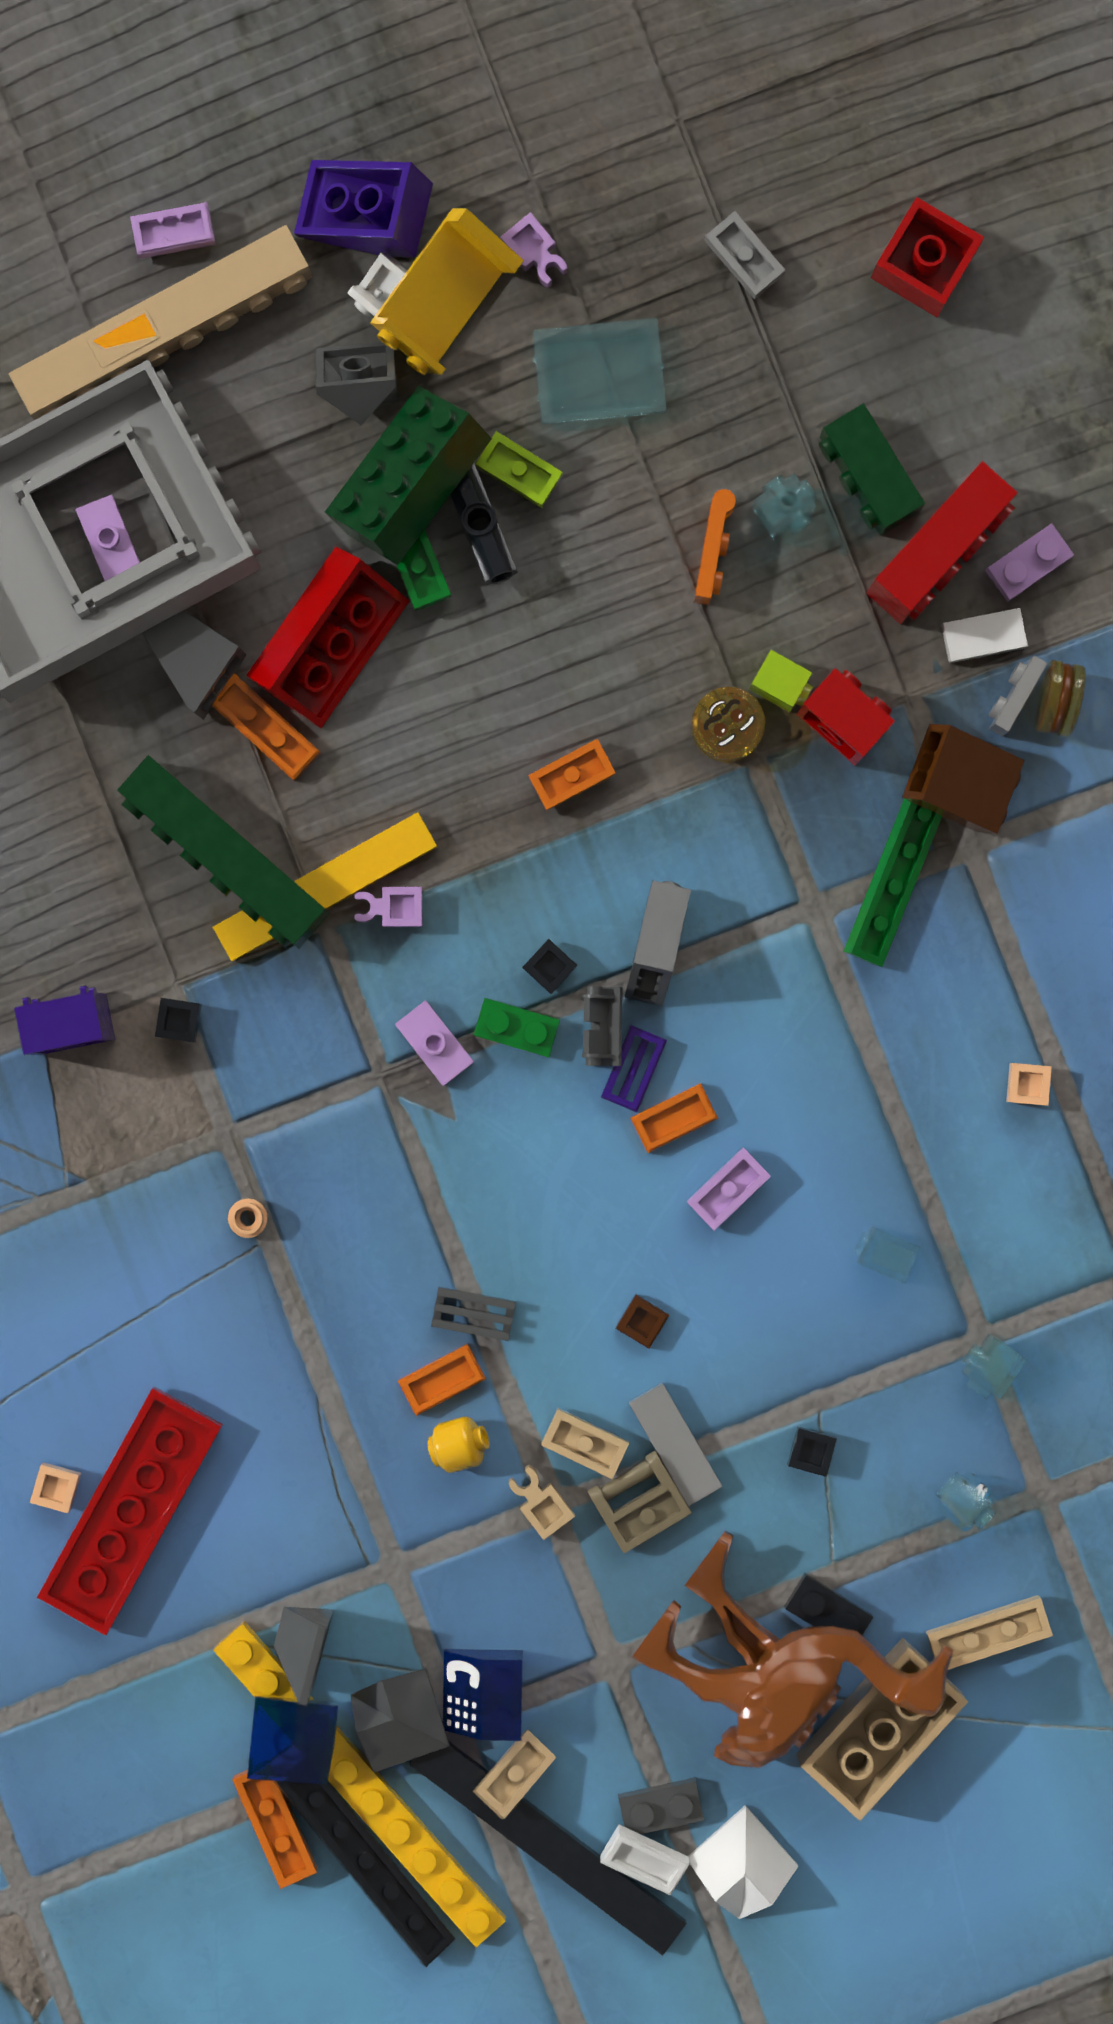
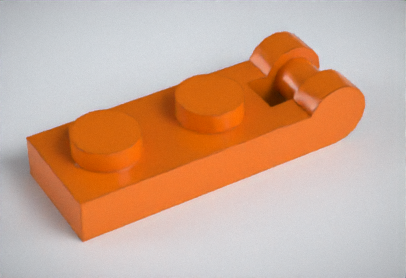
[694,489,736,605]

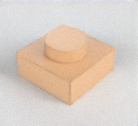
[1006,1063,1052,1106]
[30,1462,81,1513]

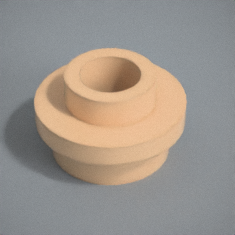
[228,1198,268,1238]

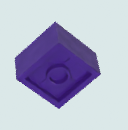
[14,986,116,1055]

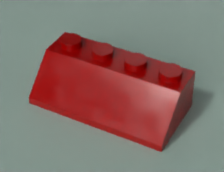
[246,547,410,729]

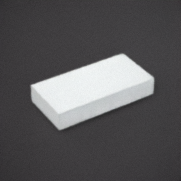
[941,608,1028,663]
[600,1824,689,1896]

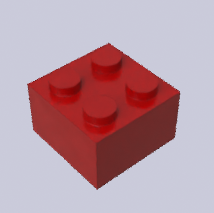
[871,197,985,318]
[796,668,895,766]

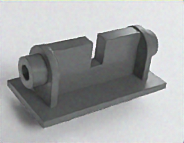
[582,986,623,1066]

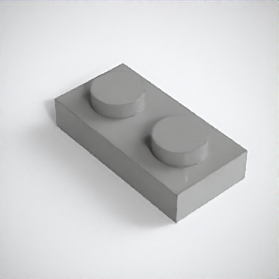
[704,211,786,300]
[988,656,1048,736]

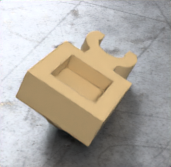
[509,1465,575,1540]

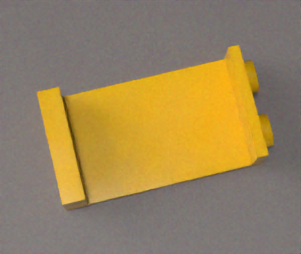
[370,208,524,375]

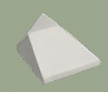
[688,1805,798,1919]

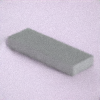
[629,1382,723,1507]

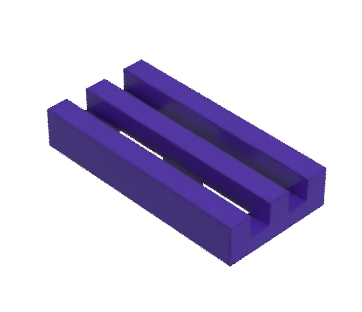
[601,1025,667,1113]

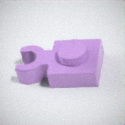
[500,212,567,288]
[355,887,422,927]

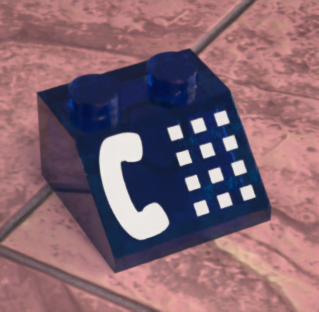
[443,1649,523,1741]

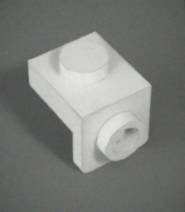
[348,252,407,318]

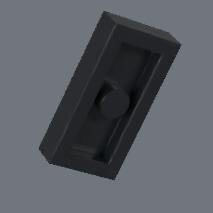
[784,1573,873,1635]

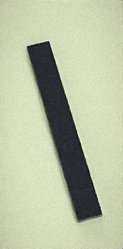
[409,1741,686,1956]

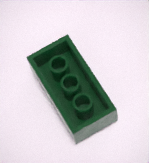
[325,386,492,565]

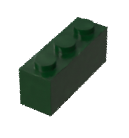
[819,403,925,536]

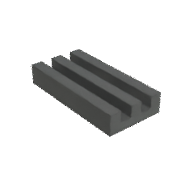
[431,1287,516,1341]

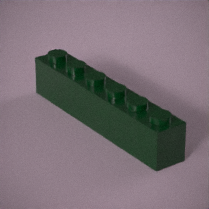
[117,755,330,949]

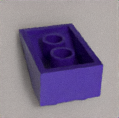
[294,160,433,258]

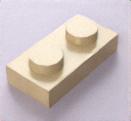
[541,1408,629,1479]
[473,1730,556,1819]

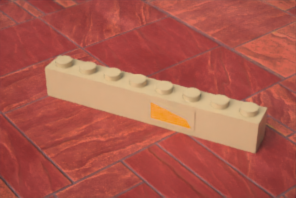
[8,225,312,420]

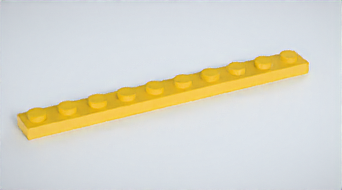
[213,1621,506,1948]

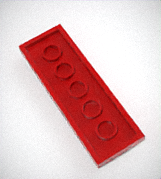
[37,1387,223,1636]

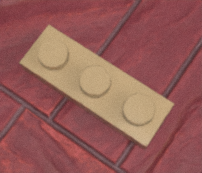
[926,1595,1053,1670]

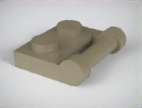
[587,1450,692,1554]

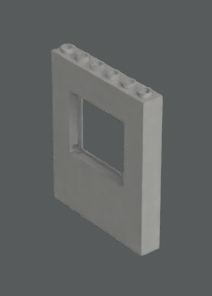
[0,359,261,703]

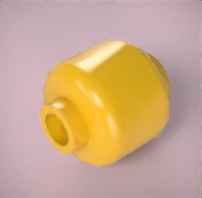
[428,1416,489,1473]

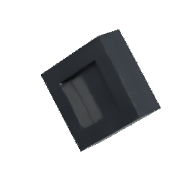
[522,939,578,994]
[155,998,202,1043]
[787,1426,837,1477]

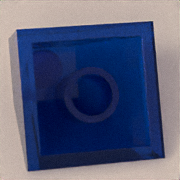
[247,1696,338,1784]

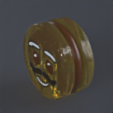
[1035,660,1086,737]
[691,687,765,763]

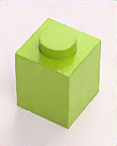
[749,650,813,712]

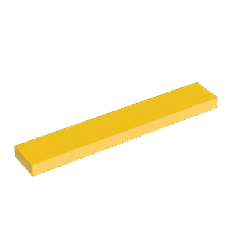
[212,812,437,962]

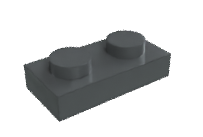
[618,1777,704,1834]

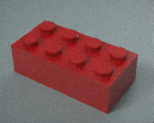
[866,461,1018,625]

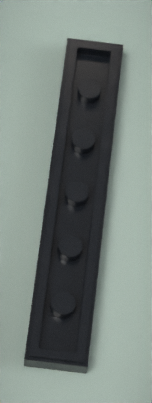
[274,1754,455,1967]

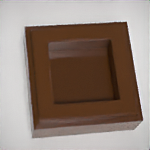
[615,1294,669,1349]

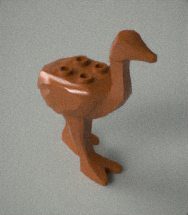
[632,1530,953,1768]

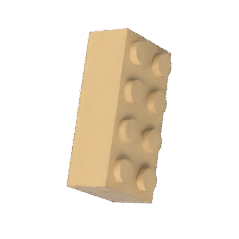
[796,1638,968,1821]

